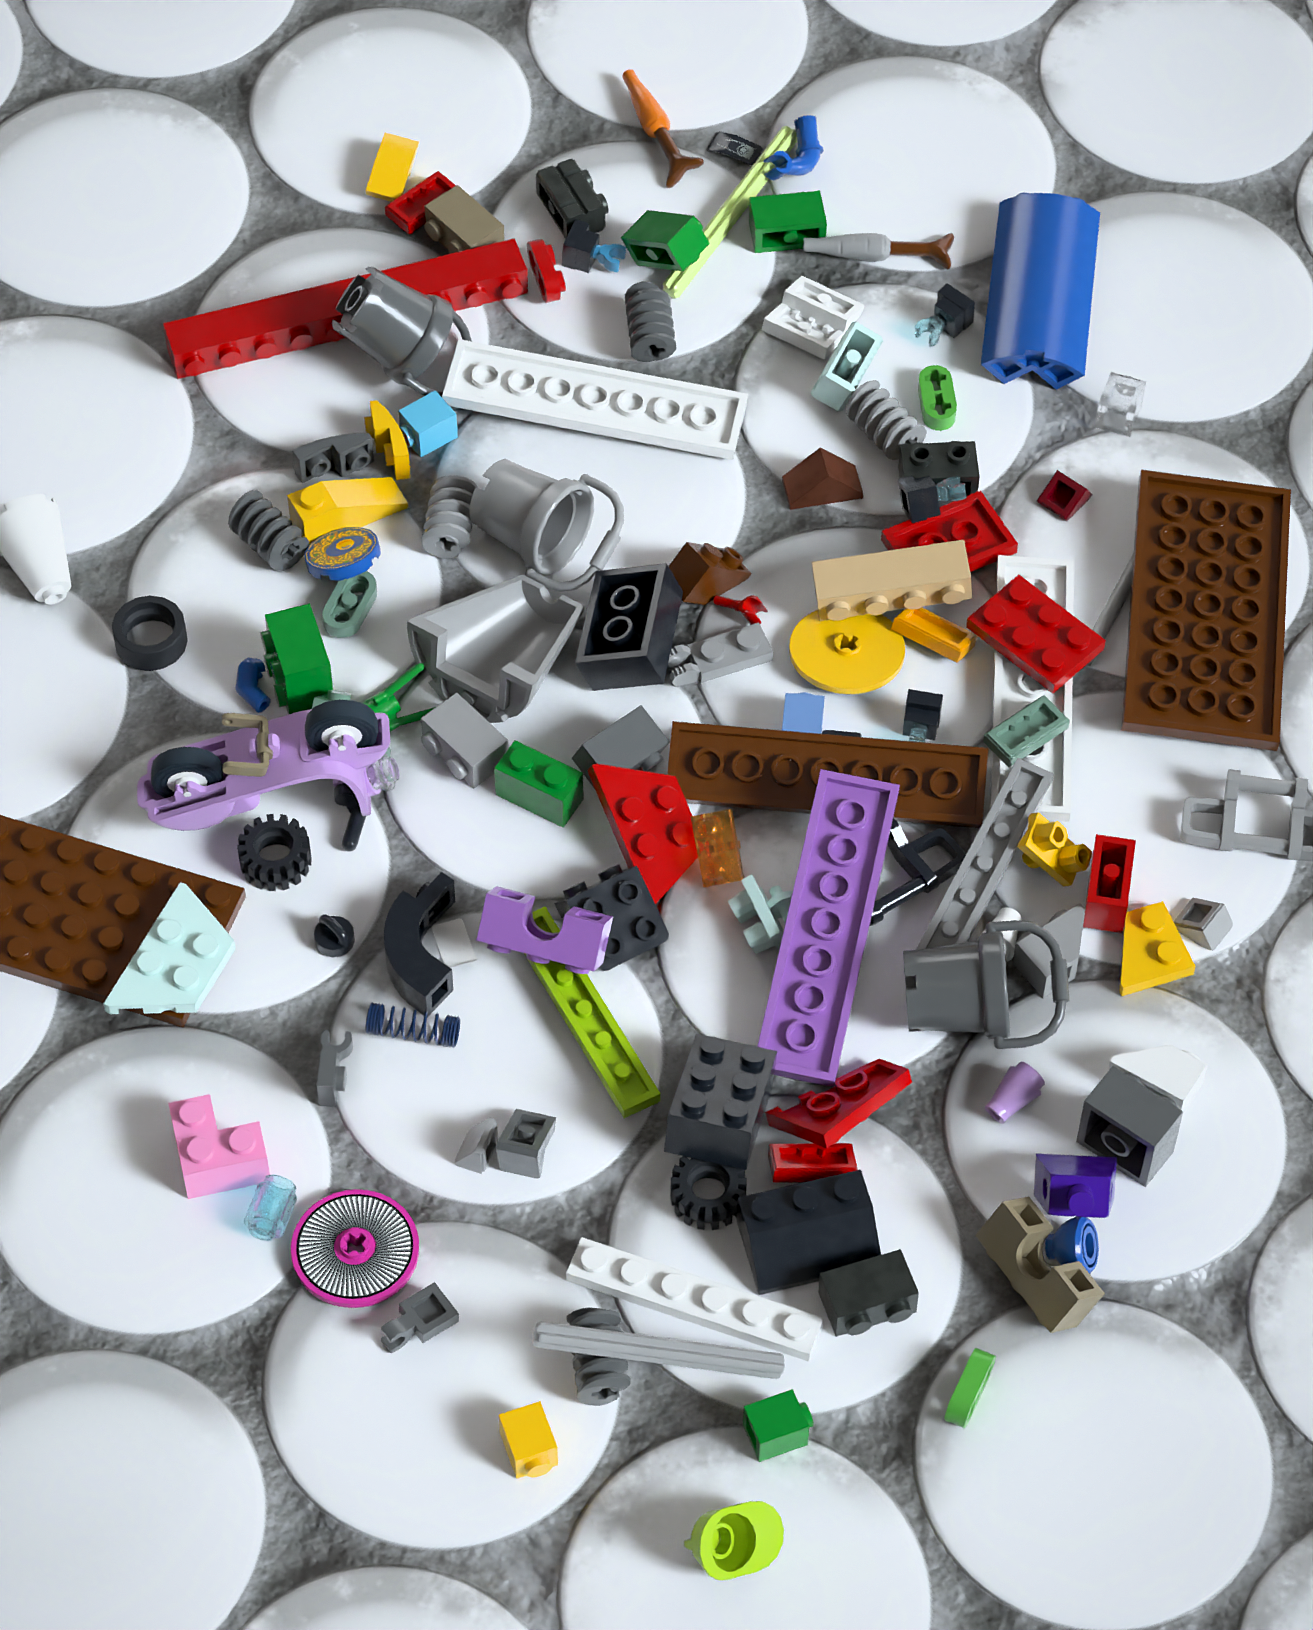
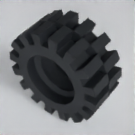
[237,814,312,891]
[670,1156,747,1230]

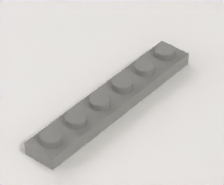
[916,758,1054,950]

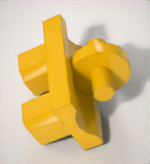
[1017,812,1092,887]

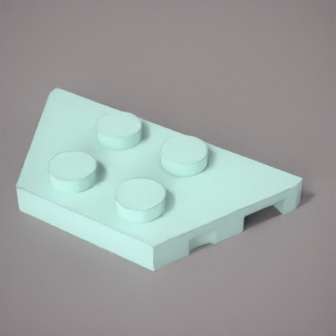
[104,882,236,1014]

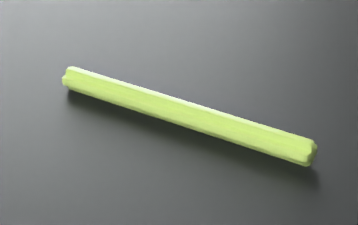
[663,126,797,299]

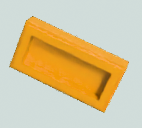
[891,608,978,663]

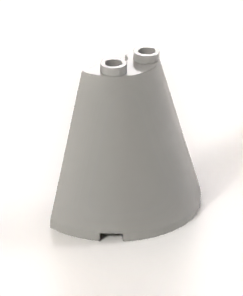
[407,575,585,723]

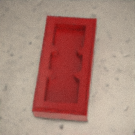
[385,171,457,235]
[768,1143,858,1182]

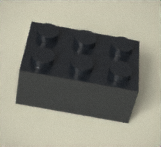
[575,563,683,691]
[664,1034,777,1170]

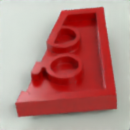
[765,1058,912,1148]

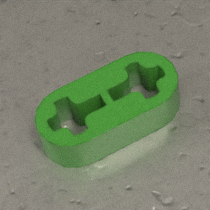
[918,365,957,431]
[944,1348,996,1429]

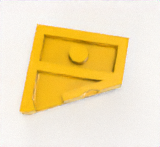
[1119,901,1195,997]

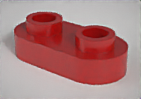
[527,239,566,303]

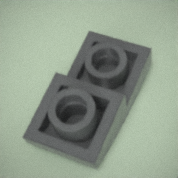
[292,433,374,483]

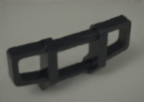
[870,818,966,926]

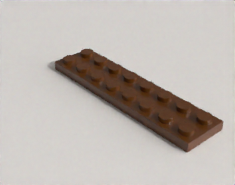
[667,721,988,828]

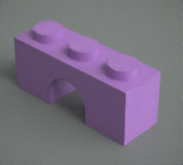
[476,886,613,974]

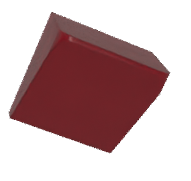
[1036,470,1092,521]

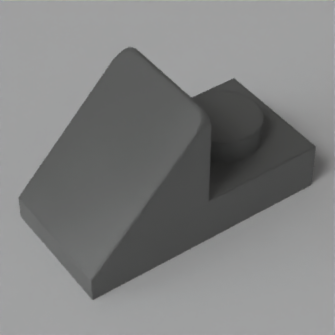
[496,1109,557,1179]

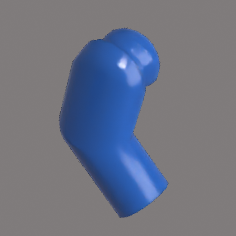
[235,657,271,713]

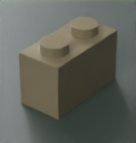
[424,185,505,254]

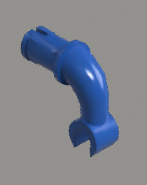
[763,115,823,180]

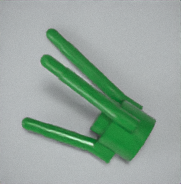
[362,663,436,732]

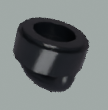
[314,914,355,958]

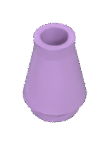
[985,1062,1045,1124]

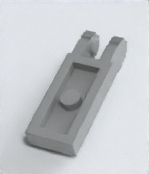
[667,623,773,687]

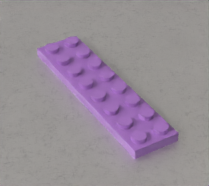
[758,769,900,1087]

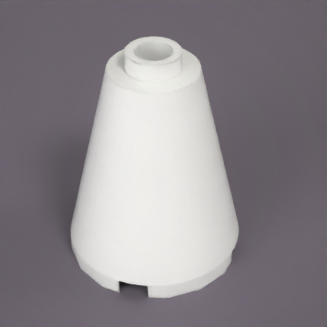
[0,494,71,604]

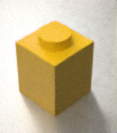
[498,1401,558,1479]

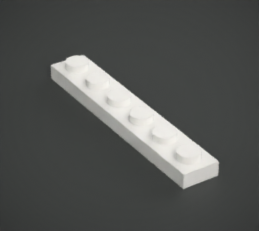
[566,1237,824,1362]

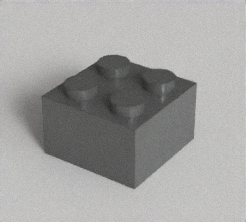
[1076,1066,1184,1187]

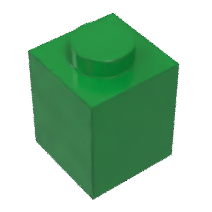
[743,1389,813,1462]

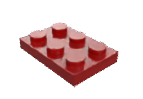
[881,490,1018,572]
[966,574,1106,694]

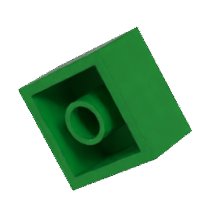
[260,603,333,715]

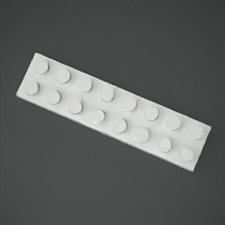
[442,339,748,460]
[990,555,1074,822]

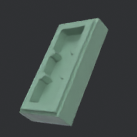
[983,695,1070,768]

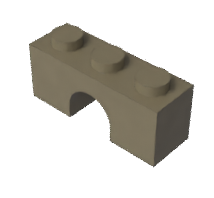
[975,1196,1105,1333]

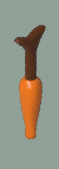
[622,69,704,188]

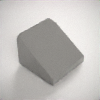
[1174,898,1233,951]
[455,1117,498,1174]

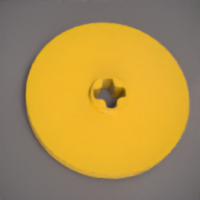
[789,610,905,694]

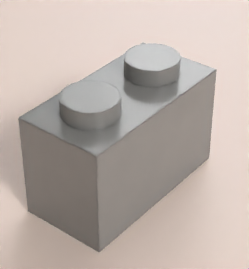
[421,692,509,788]

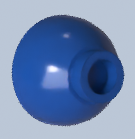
[1045,1217,1099,1274]

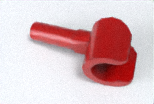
[713,595,768,625]

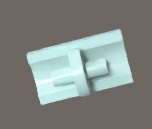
[728,874,793,954]

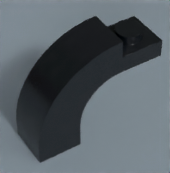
[384,872,456,1018]

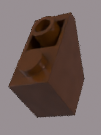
[668,542,752,605]

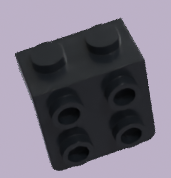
[554,864,669,971]

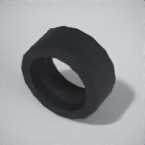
[112,595,188,671]

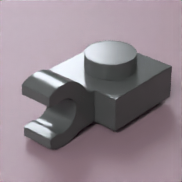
[316,1030,353,1107]
[381,1282,459,1353]

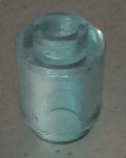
[244,1175,297,1241]

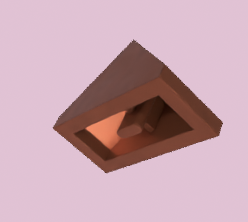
[782,447,863,510]

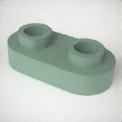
[322,571,377,638]

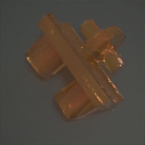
[691,809,744,887]

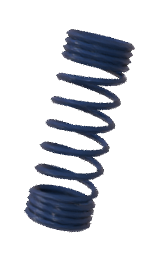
[365,1002,461,1048]

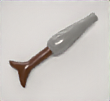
[803,232,954,270]

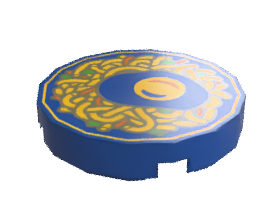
[304,527,381,581]

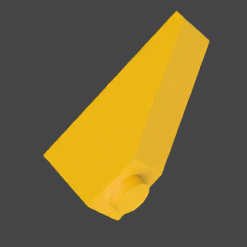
[287,477,409,546]

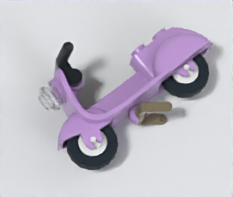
[137,699,400,852]

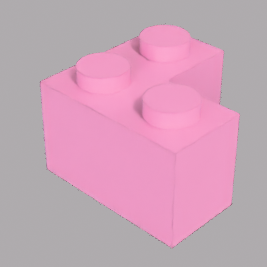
[168,1094,271,1199]

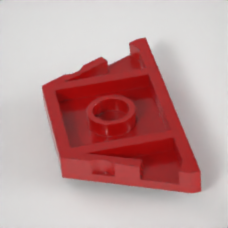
[587,764,706,904]

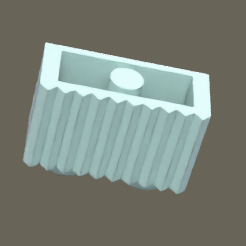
[811,321,883,411]

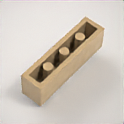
[812,540,972,621]

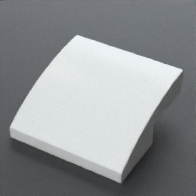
[762,276,864,360]

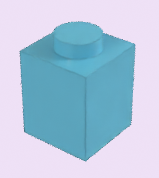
[398,390,458,457]

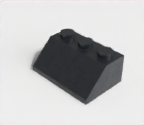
[736,1169,881,1295]

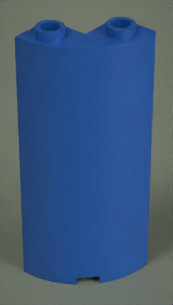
[981,192,1100,390]

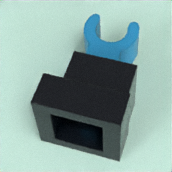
[562,219,626,273]

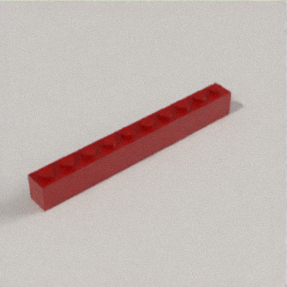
[163,238,528,379]

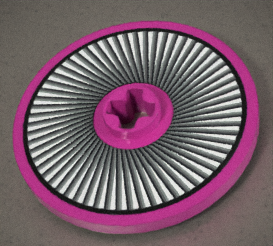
[291,1189,419,1308]

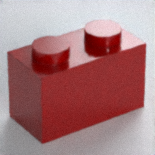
[1083,834,1136,933]

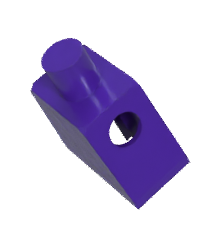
[1033,1153,1117,1218]

